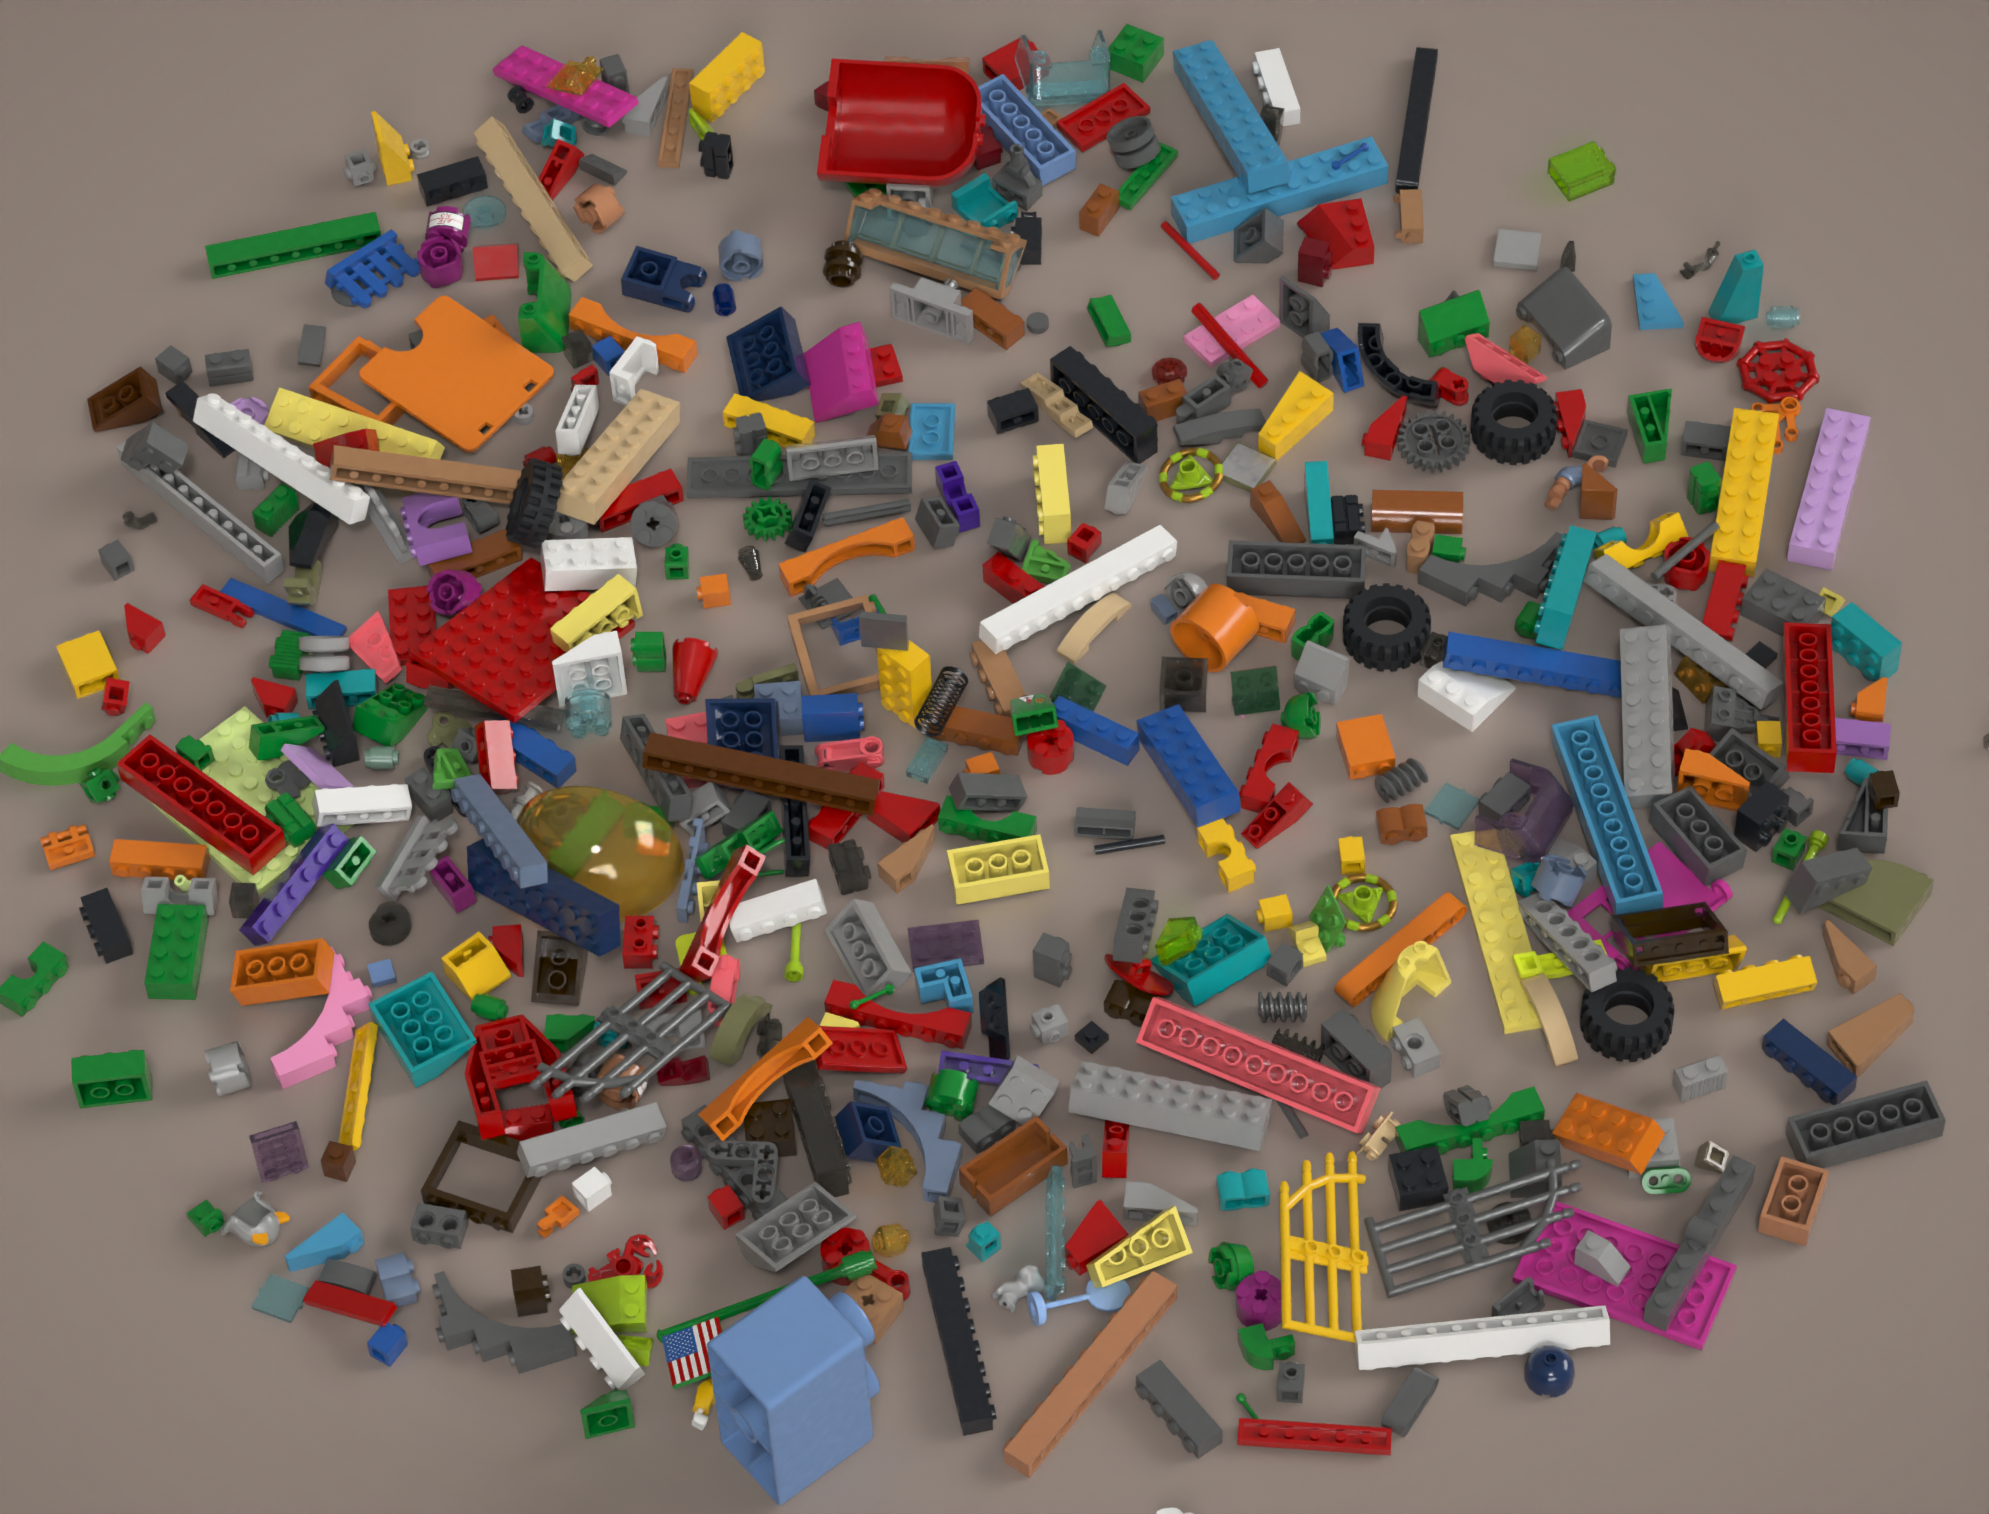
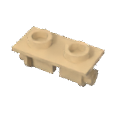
[1356,1111,1401,1161]

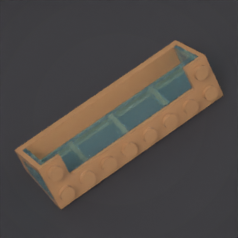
[844,189,1027,300]

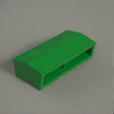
[1087,294,1131,347]

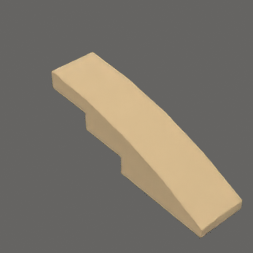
[1020,372,1093,438]

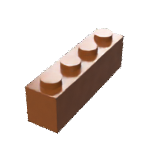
[427,529,523,578]
[928,703,1026,756]

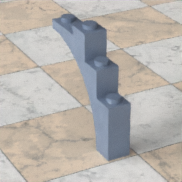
[853,1080,962,1203]

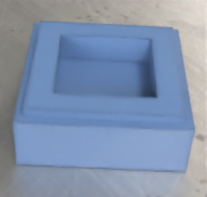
[367,959,396,988]

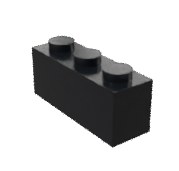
[417,156,488,207]
[784,479,831,552]
[79,888,133,964]

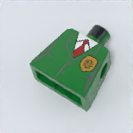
[1011,694,1058,736]

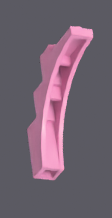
[270,946,373,1089]

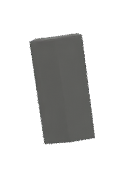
[1074,807,1136,840]

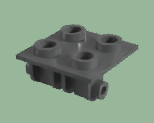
[798,578,859,629]

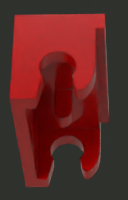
[634,968,687,1010]

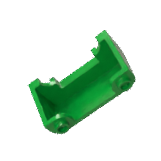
[518,252,572,353]

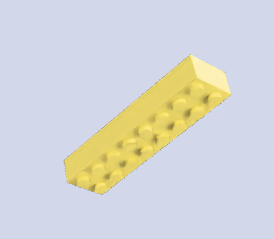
[264,387,445,460]

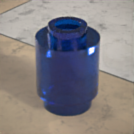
[712,283,736,316]

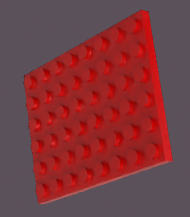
[409,557,635,723]

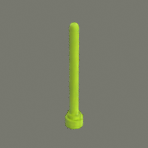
[1773,830,1829,924]
[784,884,804,982]

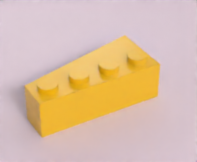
[1258,371,1334,460]

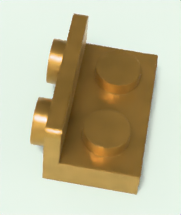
[1674,656,1729,703]

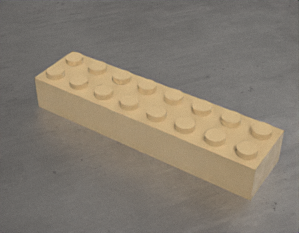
[556,389,680,525]

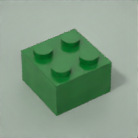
[1106,23,1164,83]

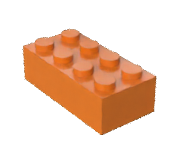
[230,938,335,1006]
[1552,1093,1665,1175]

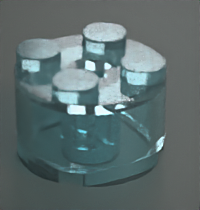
[564,689,612,739]

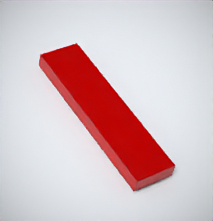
[303,1280,397,1327]

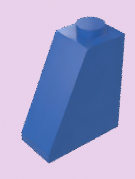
[1320,327,1365,393]

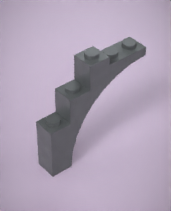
[1418,532,1562,607]
[432,1271,577,1374]

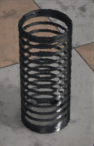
[914,666,968,737]

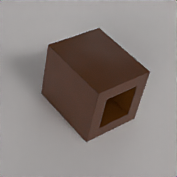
[320,1141,356,1182]

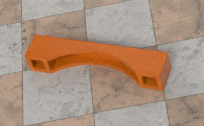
[569,297,698,373]
[778,517,915,597]
[698,1017,833,1141]

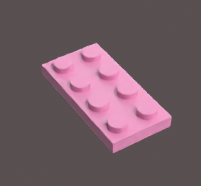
[1184,294,1280,368]

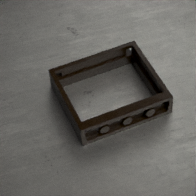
[1611,902,1729,967]
[421,1120,543,1233]

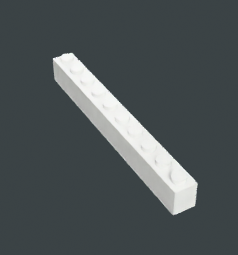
[193,393,370,525]
[979,525,1177,654]
[1354,1305,1610,1370]

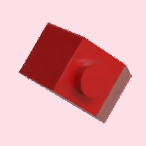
[124,603,166,654]
[251,677,298,718]
[488,924,524,977]

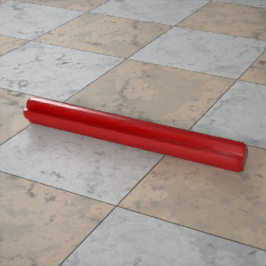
[1191,303,1268,388]

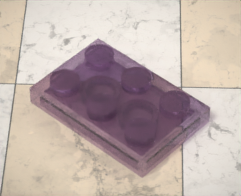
[907,920,984,972]
[249,1121,309,1183]

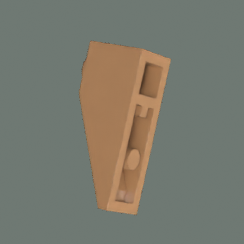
[1823,919,1877,995]

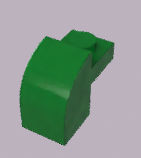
[1452,1138,1493,1193]
[1238,1323,1295,1370]

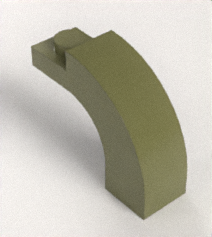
[284,559,323,606]
[709,993,773,1066]

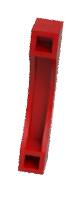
[679,845,766,983]
[824,979,972,1049]

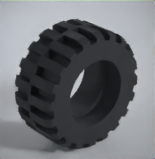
[1471,379,1557,465]
[1343,583,1431,672]
[1580,967,1675,1062]

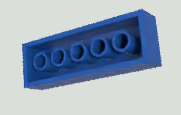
[1137,704,1241,827]

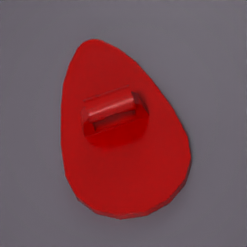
[1104,954,1174,995]

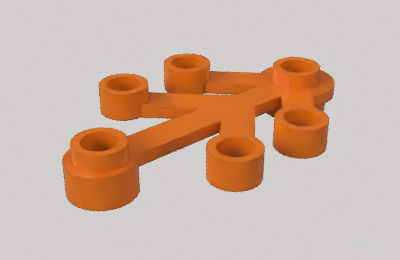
[1751,397,1801,454]

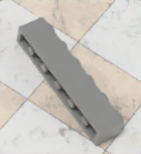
[517,1102,667,1178]

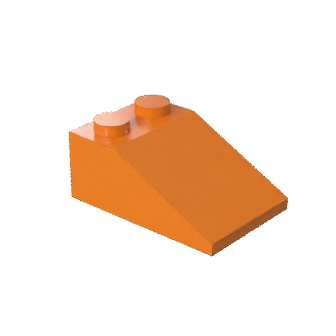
[1677,749,1750,812]

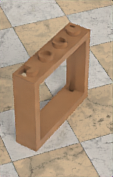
[787,595,880,695]

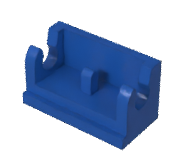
[831,606,879,646]

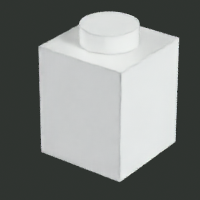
[571,1167,612,1212]

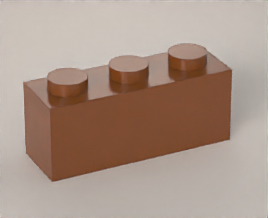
[961,288,1025,350]

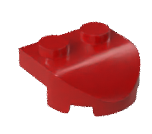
[1695,317,1745,363]

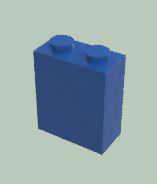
[801,693,865,742]

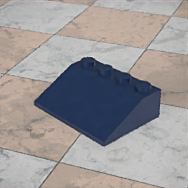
[726,306,811,402]
[705,698,779,794]

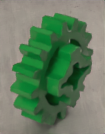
[743,497,792,542]

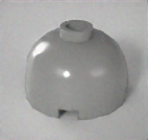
[1164,572,1207,617]

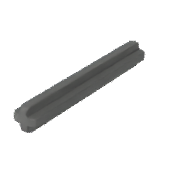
[822,499,911,526]

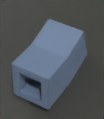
[1150,593,1177,625]

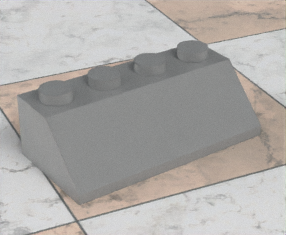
[785,435,879,481]
[825,899,912,1000]

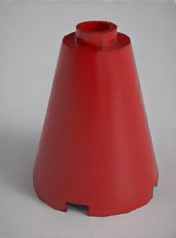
[672,637,718,705]

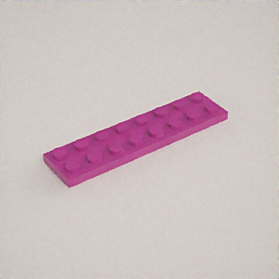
[492,45,639,128]

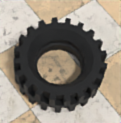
[506,458,563,549]

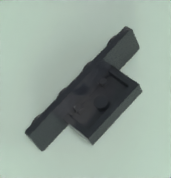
[979,977,1010,1060]

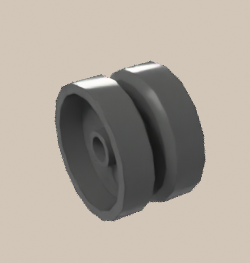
[1106,116,1161,168]

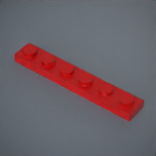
[1237,1418,1392,1456]

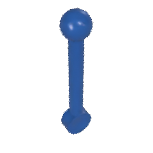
[1332,143,1369,170]

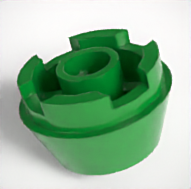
[1208,1241,1254,1291]

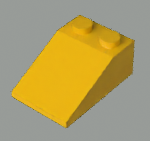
[371,111,415,186]

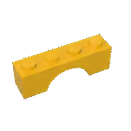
[1593,512,1689,569]

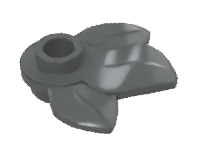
[265,760,311,799]

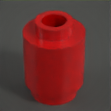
[522,446,558,468]

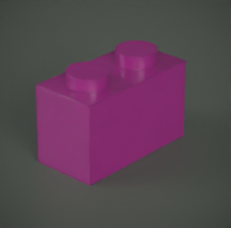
[429,855,477,914]

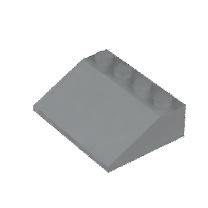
[735,1182,856,1272]

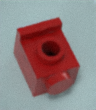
[1067,522,1102,564]
[101,677,130,716]

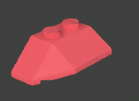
[1465,333,1547,384]

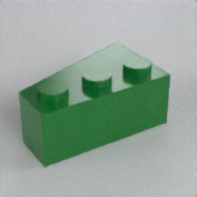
[1627,388,1672,464]

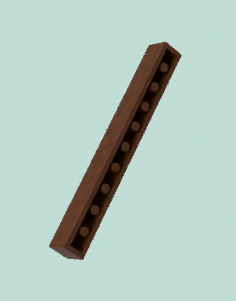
[642,732,880,816]

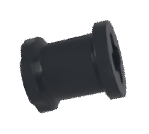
[507,86,534,113]

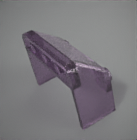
[1474,758,1573,863]

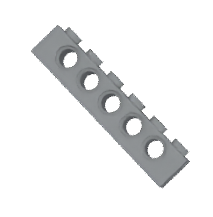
[1518,892,1617,992]

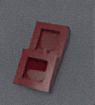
[657,1055,710,1086]

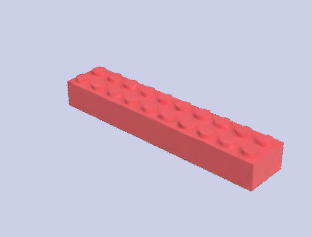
[1136,997,1381,1133]

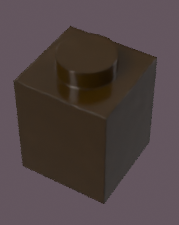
[1867,770,1900,810]

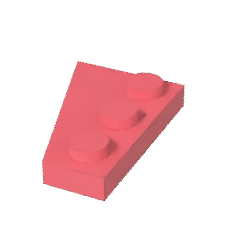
[349,611,403,684]

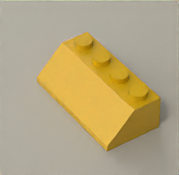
[1640,935,1747,983]

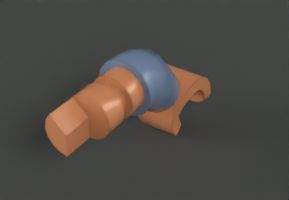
[1544,455,1608,510]

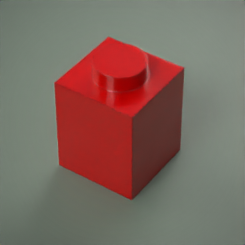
[707,1185,745,1230]

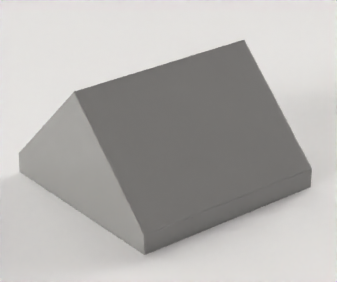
[886,183,933,221]

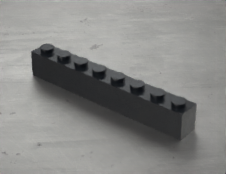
[921,1247,997,1436]

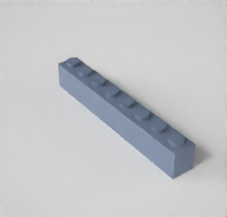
[451,774,548,888]

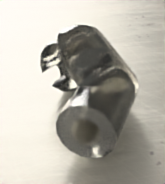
[122,511,158,530]

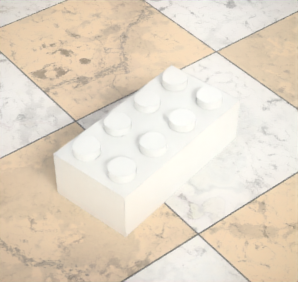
[540,537,637,591]

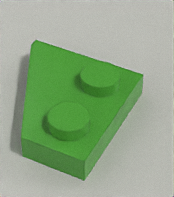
[1022,539,1071,584]
[432,748,472,789]

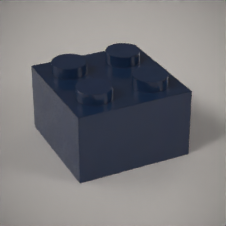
[834,1101,902,1164]

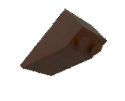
[87,366,162,432]

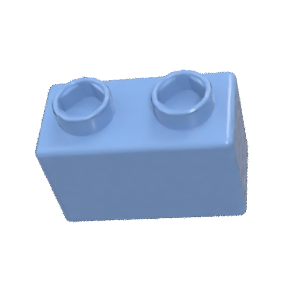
[707,1276,880,1505]

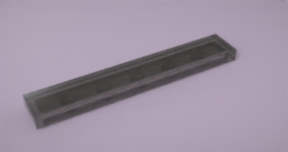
[424,685,565,731]

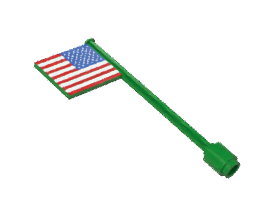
[656,1250,878,1390]

